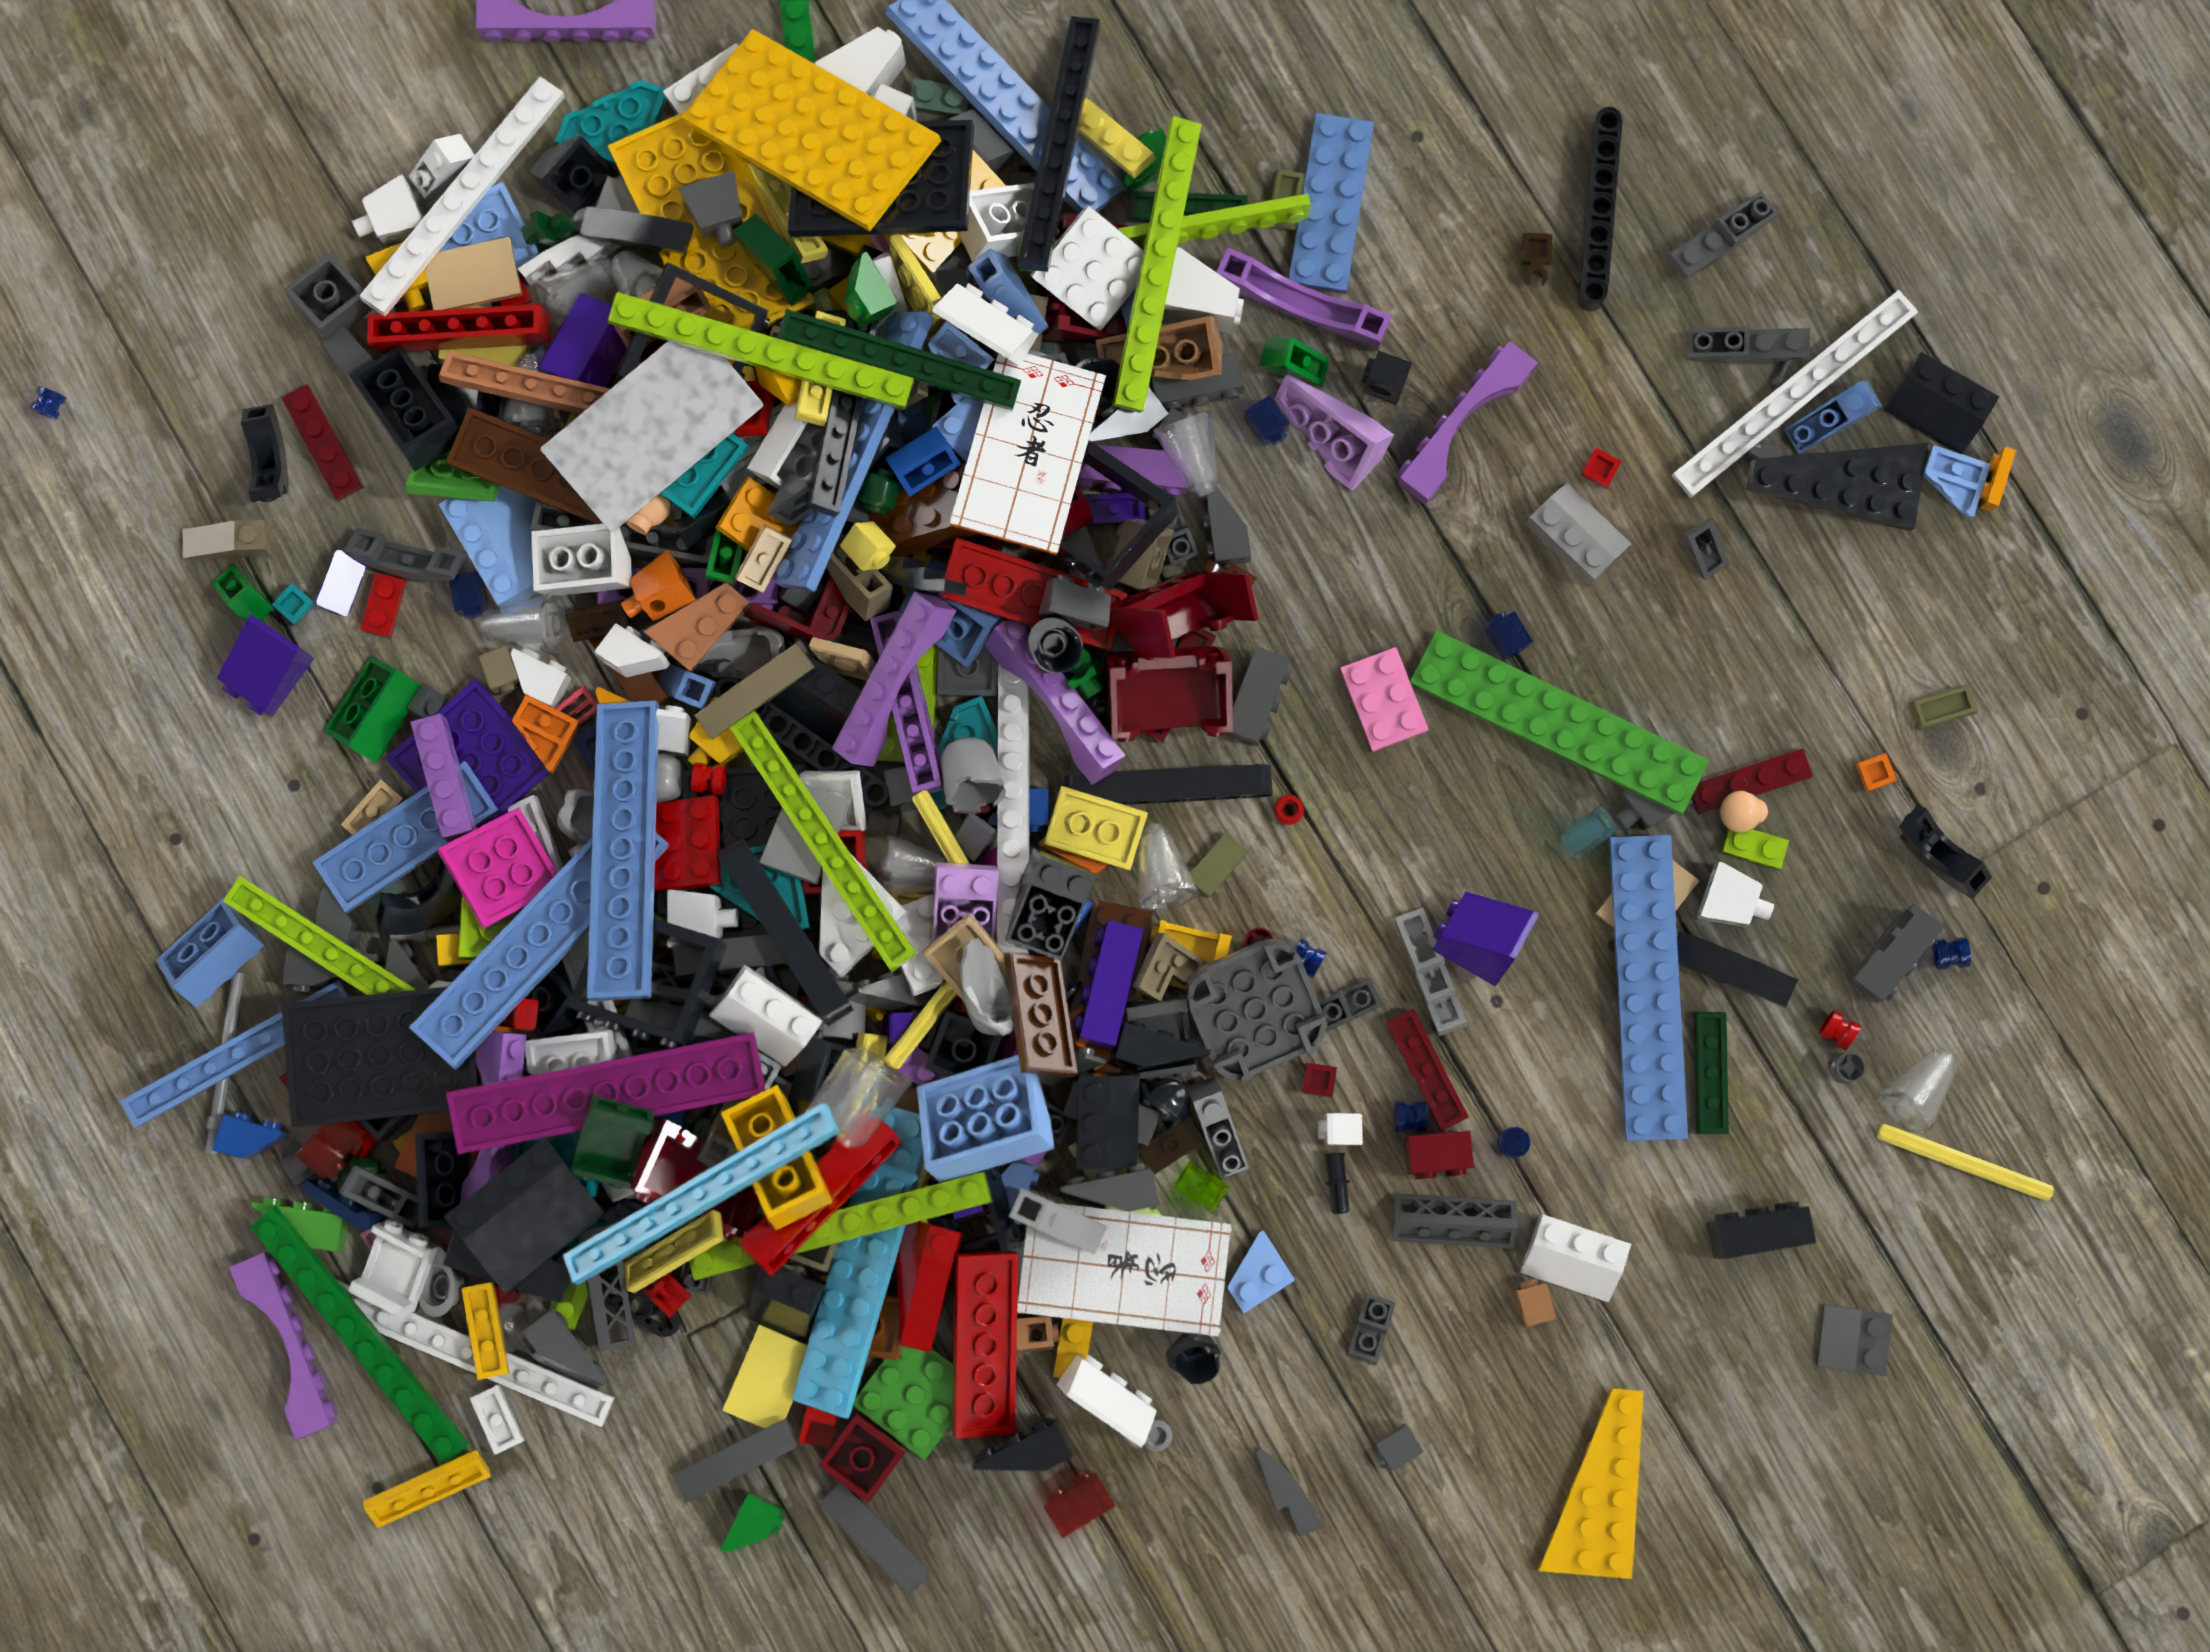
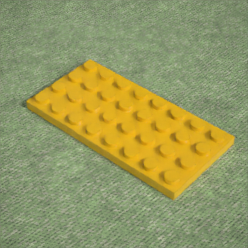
[681,29,941,232]
[608,112,816,330]

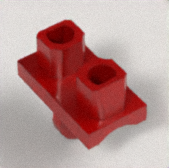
[641,1273,692,1318]

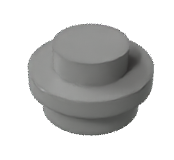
[1144,1420,1172,1451]

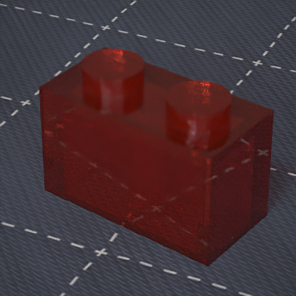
[1043,1471,1116,1539]

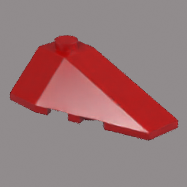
[896,1221,963,1353]

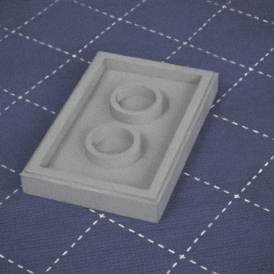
[759,784,851,885]

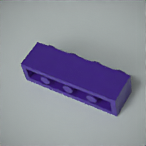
[1073,920,1143,1051]

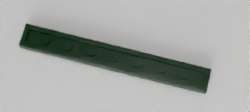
[778,309,1021,411]

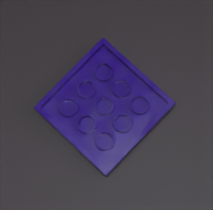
[385,679,550,828]

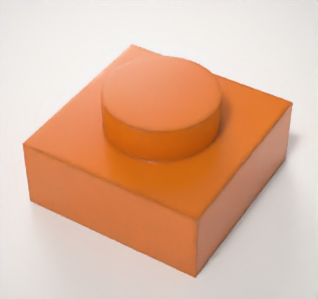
[1856,753,1897,793]

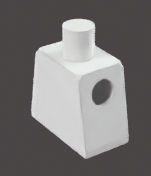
[352,175,423,244]
[1696,861,1774,927]
[667,890,739,949]

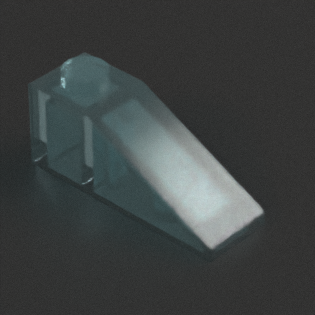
[1559,805,1620,861]

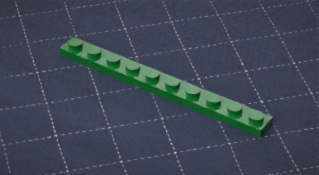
[249,1206,470,1464]

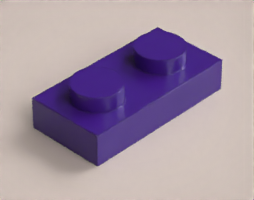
[1085,493,1145,526]

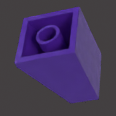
[216,615,314,716]
[1432,892,1539,987]

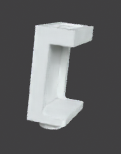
[348,1220,438,1318]

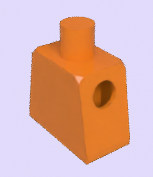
[621,550,696,621]

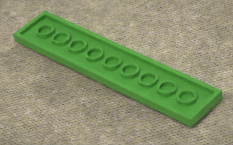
[1410,630,1710,816]

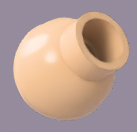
[626,493,671,535]
[1720,791,1768,833]

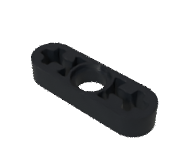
[601,1276,680,1337]

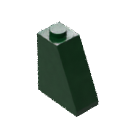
[733,213,814,306]

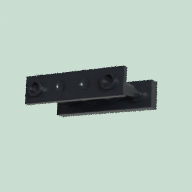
[926,1166,1022,1267]

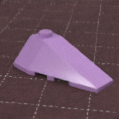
[1274,374,1394,490]

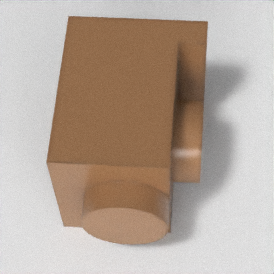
[1017,1316,1059,1354]

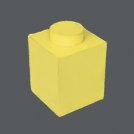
[840,521,896,571]

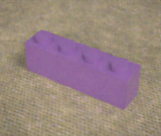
[1076,444,1190,498]
[411,714,477,842]

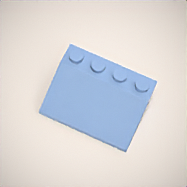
[438,486,537,612]
[917,1055,1054,1183]

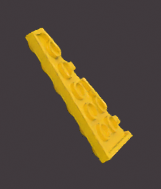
[1538,1388,1644,1579]

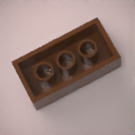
[868,464,980,557]

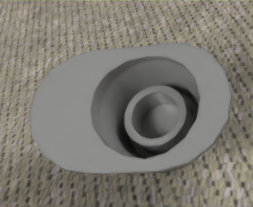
[419,1246,464,1317]

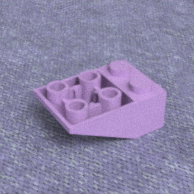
[932,862,999,942]

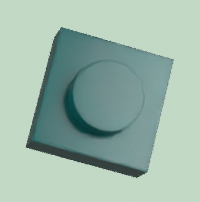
[272,583,316,626]

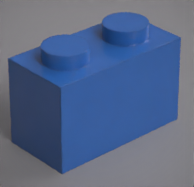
[885,426,961,497]

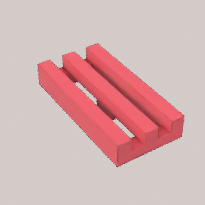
[554,685,599,730]

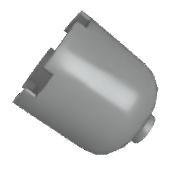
[939,737,1006,814]
[808,974,866,1047]

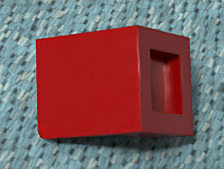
[798,1406,839,1449]

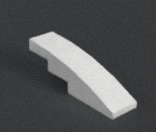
[518,235,621,286]

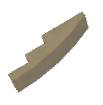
[695,643,815,740]

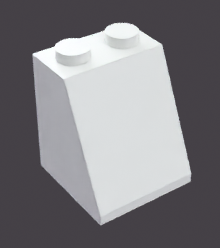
[815,27,906,95]
[1163,247,1244,334]

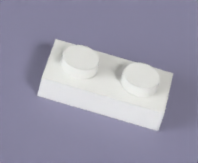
[470,1385,525,1455]

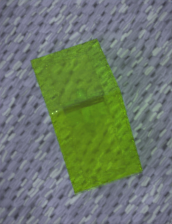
[1174,1161,1231,1213]

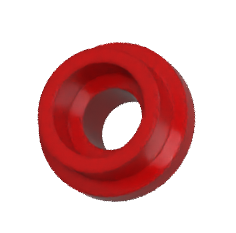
[1274,795,1304,825]

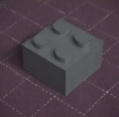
[283,253,373,341]

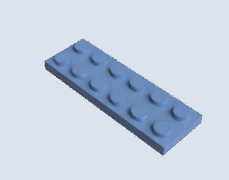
[1289,113,1374,294]
[312,761,500,913]

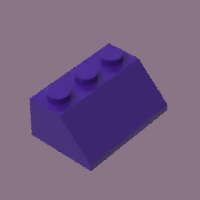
[537,293,627,388]

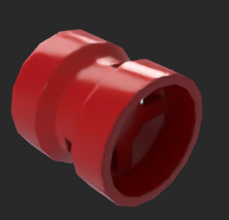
[691,762,726,795]
[1818,1009,1861,1051]

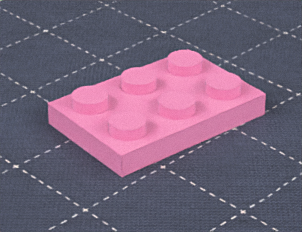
[1340,647,1429,752]

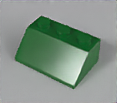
[323,656,421,763]

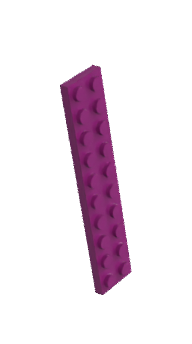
[446,1032,766,1154]

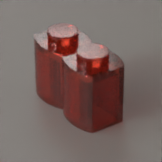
[296,1121,367,1180]

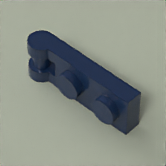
[300,1177,386,1230]

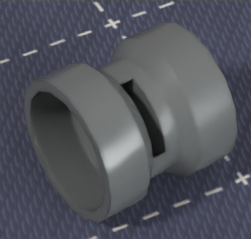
[1829,1052,1867,1084]

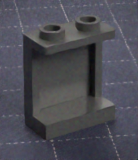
[1125,993,1197,1082]

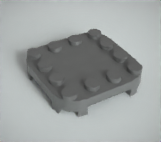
[1185,939,1328,1082]

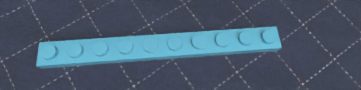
[563,1103,840,1284]

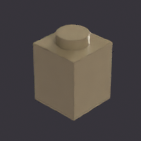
[478,646,521,696]

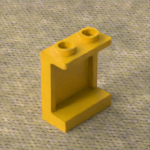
[1149,920,1232,990]

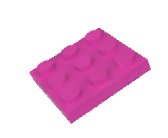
[437,807,557,930]

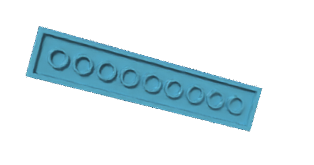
[792,1103,924,1418]

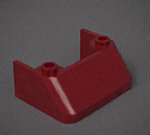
[743,568,851,641]
[1110,571,1259,660]

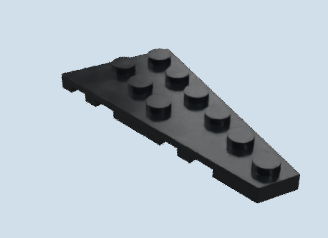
[1746,443,1928,531]

